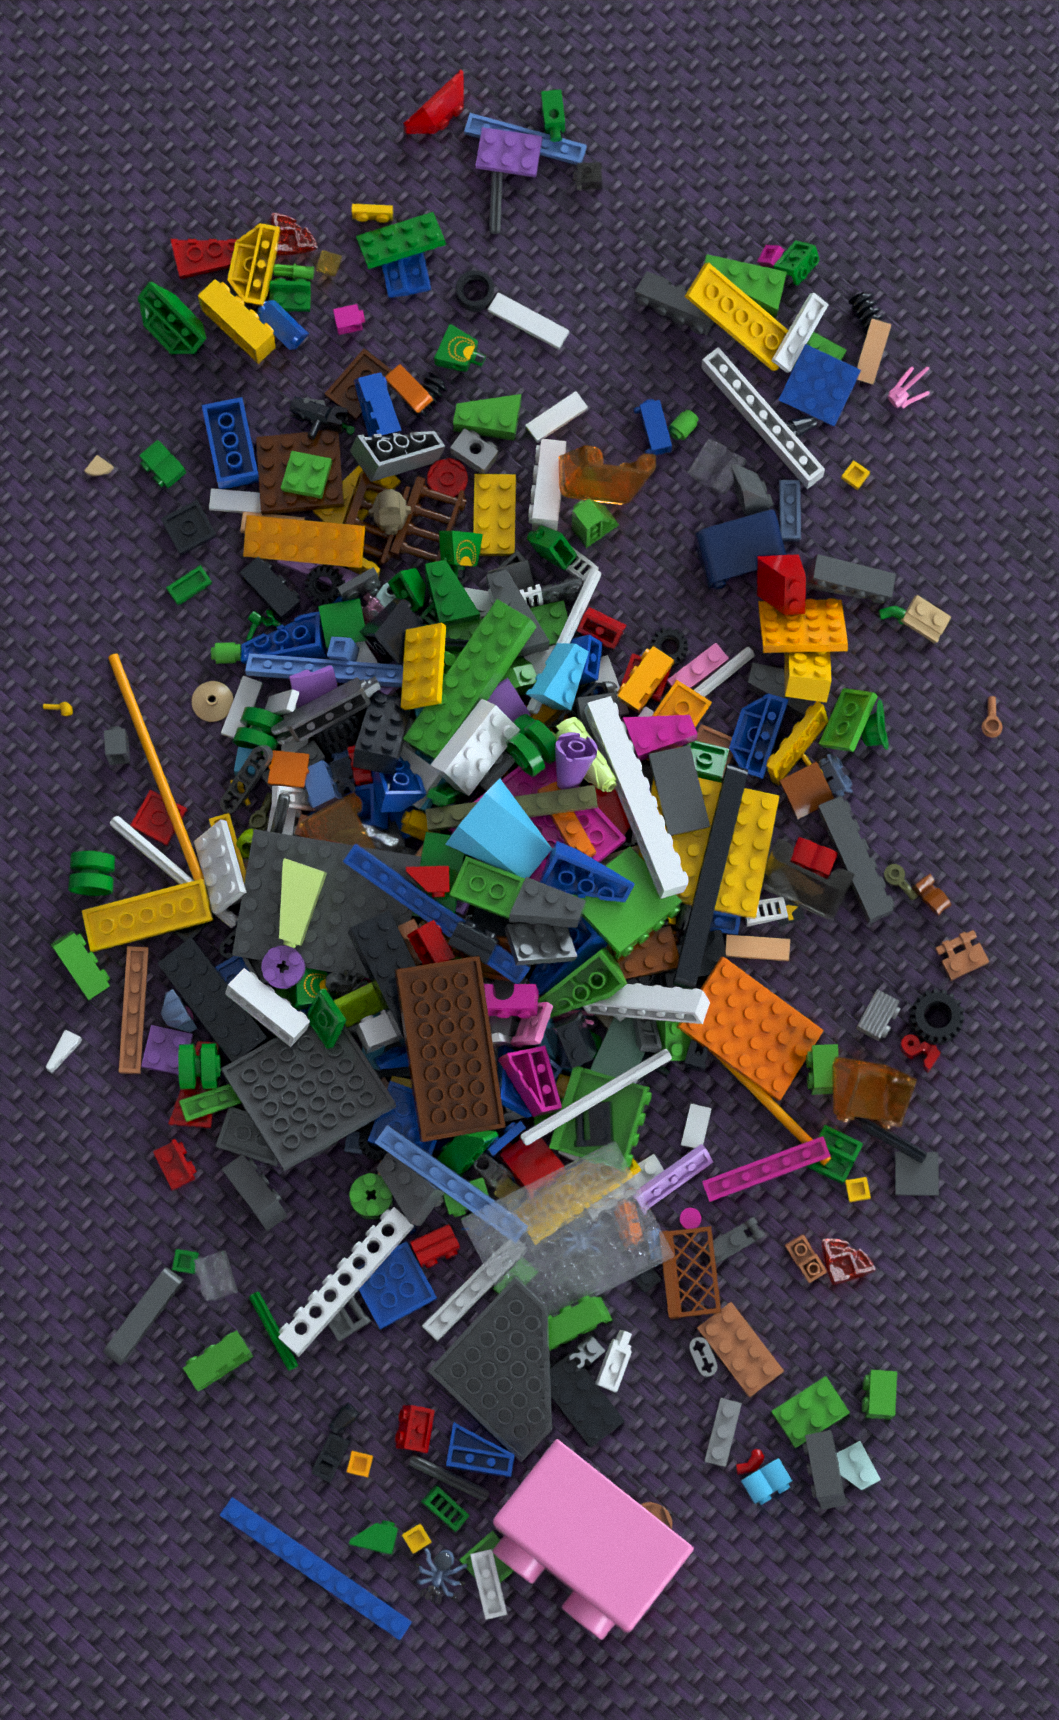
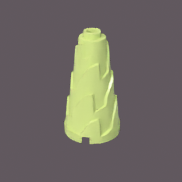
[551,717,617,792]

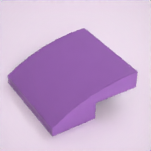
[289,665,338,709]
[487,678,531,722]

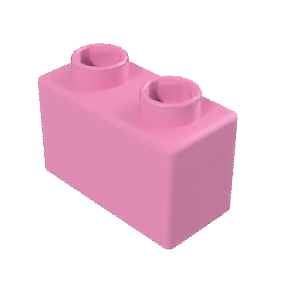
[492,1439,694,1640]

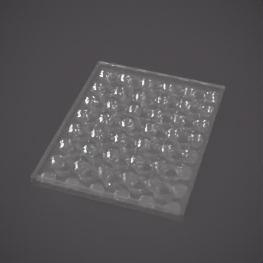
[461,1141,675,1318]

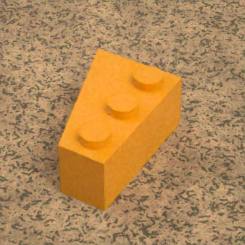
[617,646,674,714]

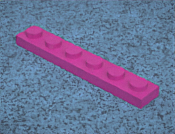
[702,1136,831,1202]

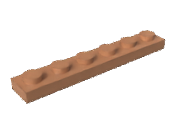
[119,946,149,1074]

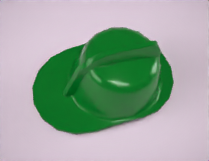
[862,699,889,750]

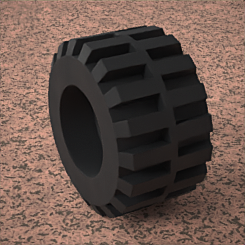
[314,711,364,754]
[909,989,964,1046]

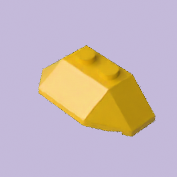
[227,223,280,306]

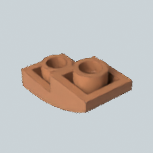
[784,1234,827,1283]

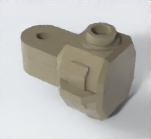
[369,489,411,535]

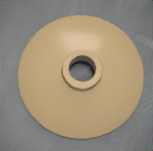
[192,681,233,722]

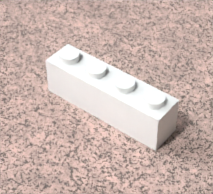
[225,968,310,1047]

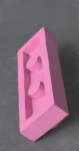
[667,643,729,689]

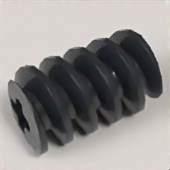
[848,292,888,336]
[404,372,448,417]

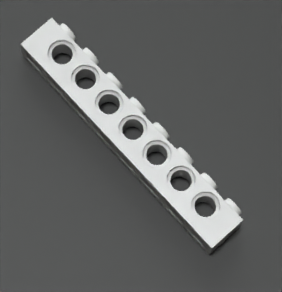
[278,1207,414,1357]

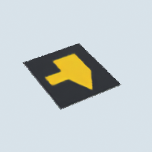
[775,897,805,927]

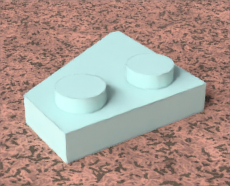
[837,1441,881,1490]

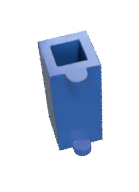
[257,300,309,350]
[633,399,672,457]

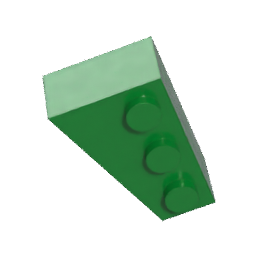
[424,560,480,627]

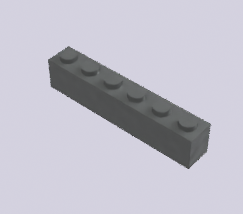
[817,796,895,924]

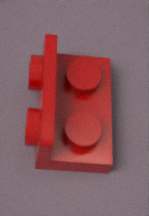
[153,1139,197,1191]
[395,1405,435,1453]

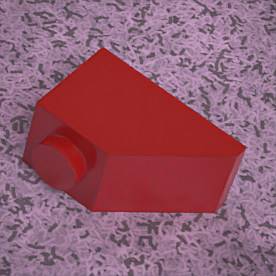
[406,866,449,898]

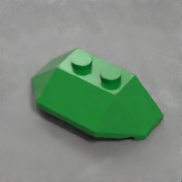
[138,282,207,354]
[438,1130,498,1176]

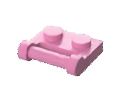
[510,1002,553,1048]

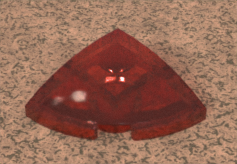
[271,213,317,256]
[821,1239,876,1285]

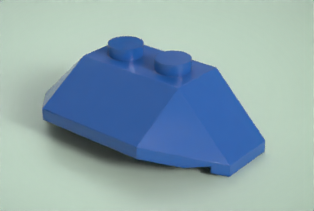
[729,693,788,779]

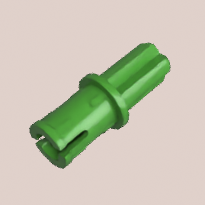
[273,264,314,280]

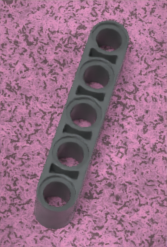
[103,1267,184,1366]

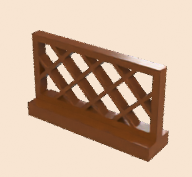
[659,1226,721,1320]

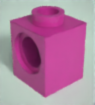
[333,304,365,335]

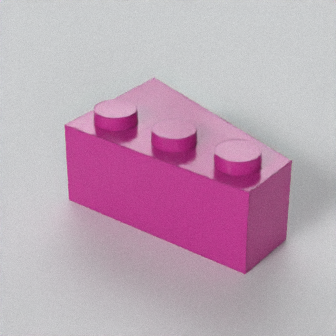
[623,715,697,761]
[498,1046,562,1117]

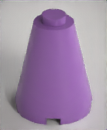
[555,732,598,790]

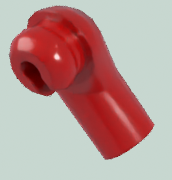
[736,1449,764,1475]

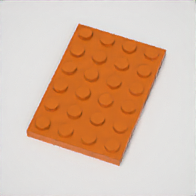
[677,957,824,1101]

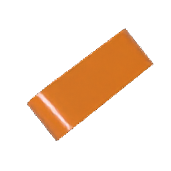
[385,364,433,414]

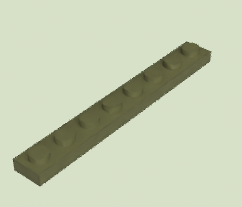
[425,785,598,832]

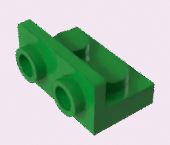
[773,240,819,286]
[269,278,311,312]

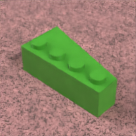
[704,254,787,318]

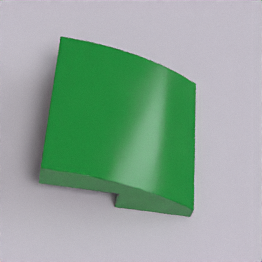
[318,598,366,648]
[806,1125,863,1185]

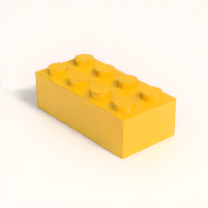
[198,279,276,364]
[784,652,831,703]

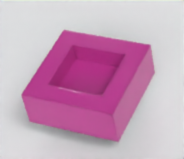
[757,245,784,267]

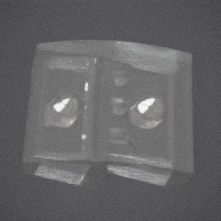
[688,439,747,495]

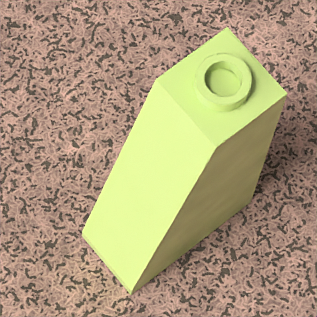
[279,858,327,948]

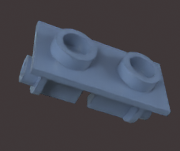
[819,754,853,797]

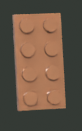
[697,1302,784,1398]

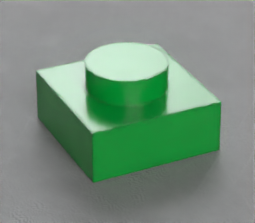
[172,1249,199,1274]

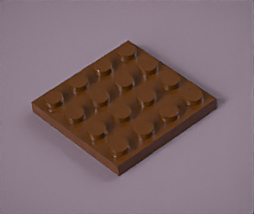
[256,430,344,515]

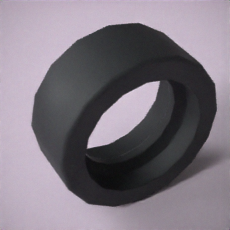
[456,270,494,312]

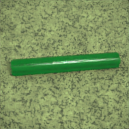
[249,1292,298,1371]

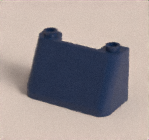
[694,510,786,590]

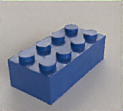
[202,397,259,489]

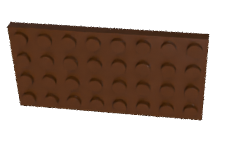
[394,956,505,1142]

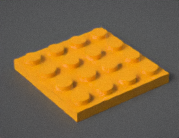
[758,598,848,653]

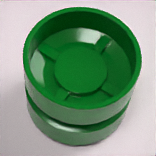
[233,707,284,756]
[506,720,557,777]
[68,851,115,896]
[178,1043,221,1089]

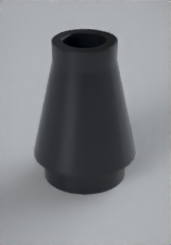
[785,416,817,438]
[328,1402,360,1434]

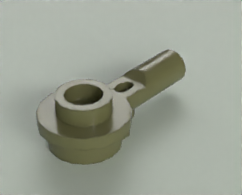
[249,793,272,831]
[884,864,918,901]

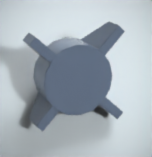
[161,989,197,1032]

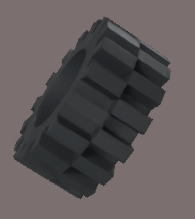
[305,564,345,604]
[650,627,688,667]
[359,1122,388,1161]

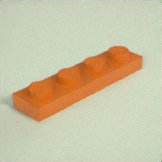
[537,781,596,857]

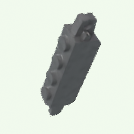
[271,676,381,745]

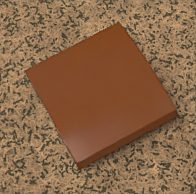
[779,761,834,820]

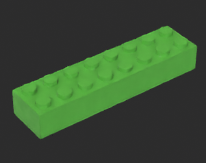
[403,599,536,761]

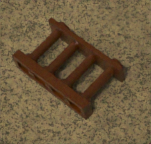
[342,471,410,567]
[390,476,467,562]

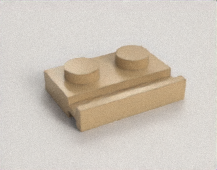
[900,595,951,643]

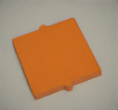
[268,750,310,788]

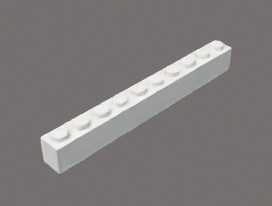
[584,696,689,899]

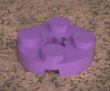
[262,945,305,989]

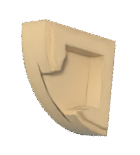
[84,455,114,476]

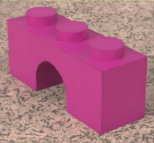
[484,984,539,1018]

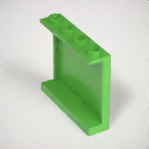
[573,846,682,960]
[549,1066,652,1171]

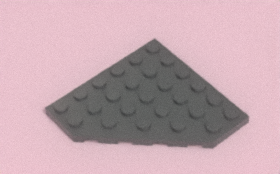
[428,1276,552,1462]

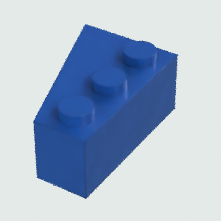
[446,1422,515,1478]

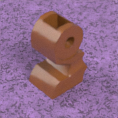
[912,873,951,916]

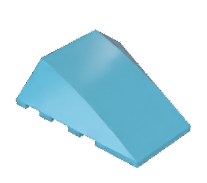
[445,778,552,878]

